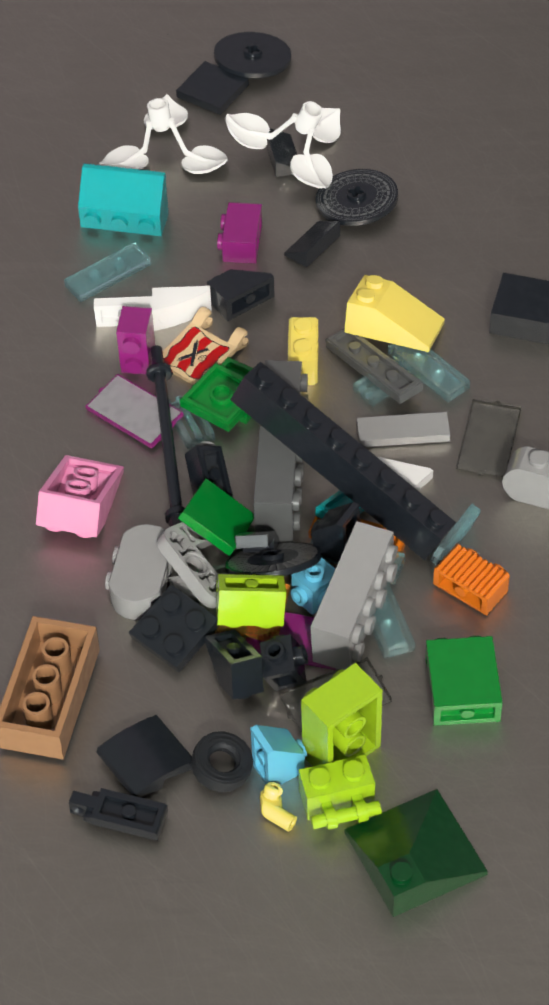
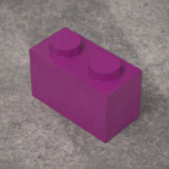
[217,202,262,264]
[116,306,155,374]

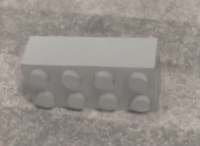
[311,521,398,670]

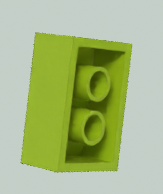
[301,663,383,766]

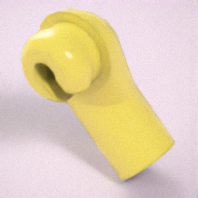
[259,782,297,832]

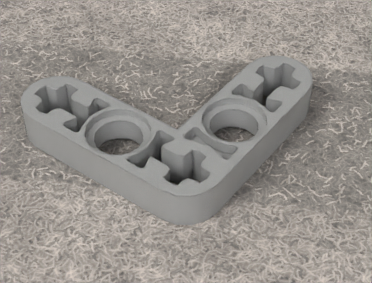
[157,522,218,609]

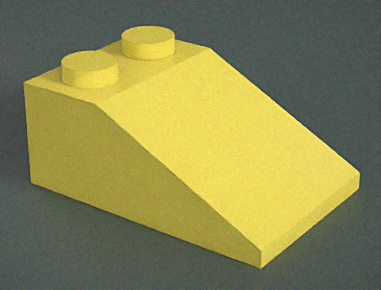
[344,275,445,352]

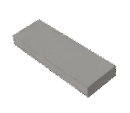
[356,412,451,447]

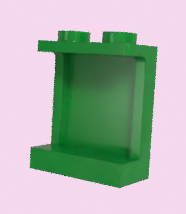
[425,635,503,726]

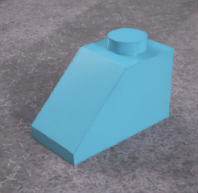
[250,725,307,785]

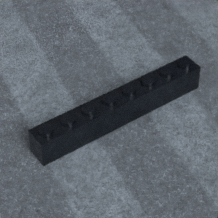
[230,362,456,560]

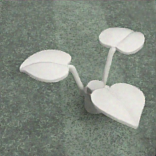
[99,94,228,174]
[225,101,341,189]

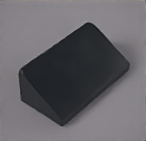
[266,128,297,177]
[284,221,340,267]
[185,445,233,498]

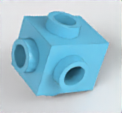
[291,558,335,615]

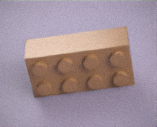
[0,616,100,760]

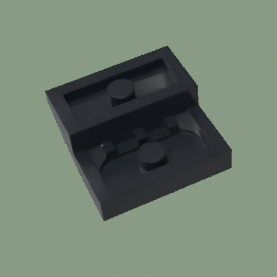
[96,715,192,797]

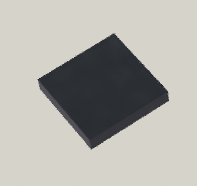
[176,61,249,115]

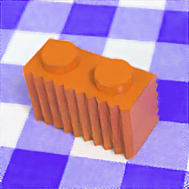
[433,544,510,616]

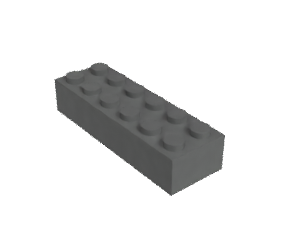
[254,360,308,543]

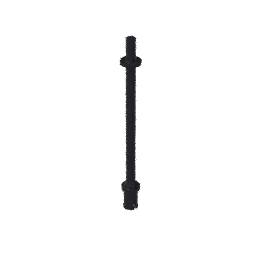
[146,345,185,527]

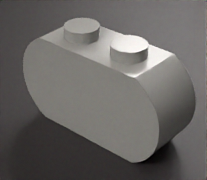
[502,446,549,509]
[105,524,173,620]

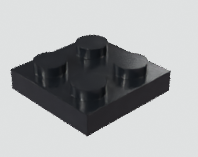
[128,585,220,673]

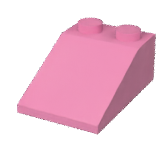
[36,455,124,538]

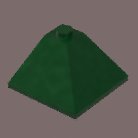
[345,789,488,917]

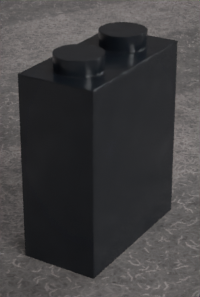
[489,273,549,344]

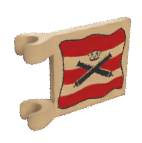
[163,307,249,385]

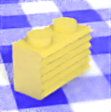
[288,317,318,385]

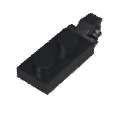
[69,788,168,841]

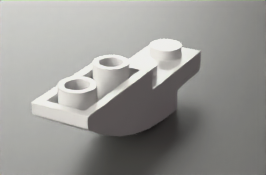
[94,286,212,331]

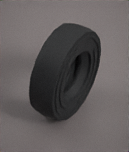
[191,731,253,792]

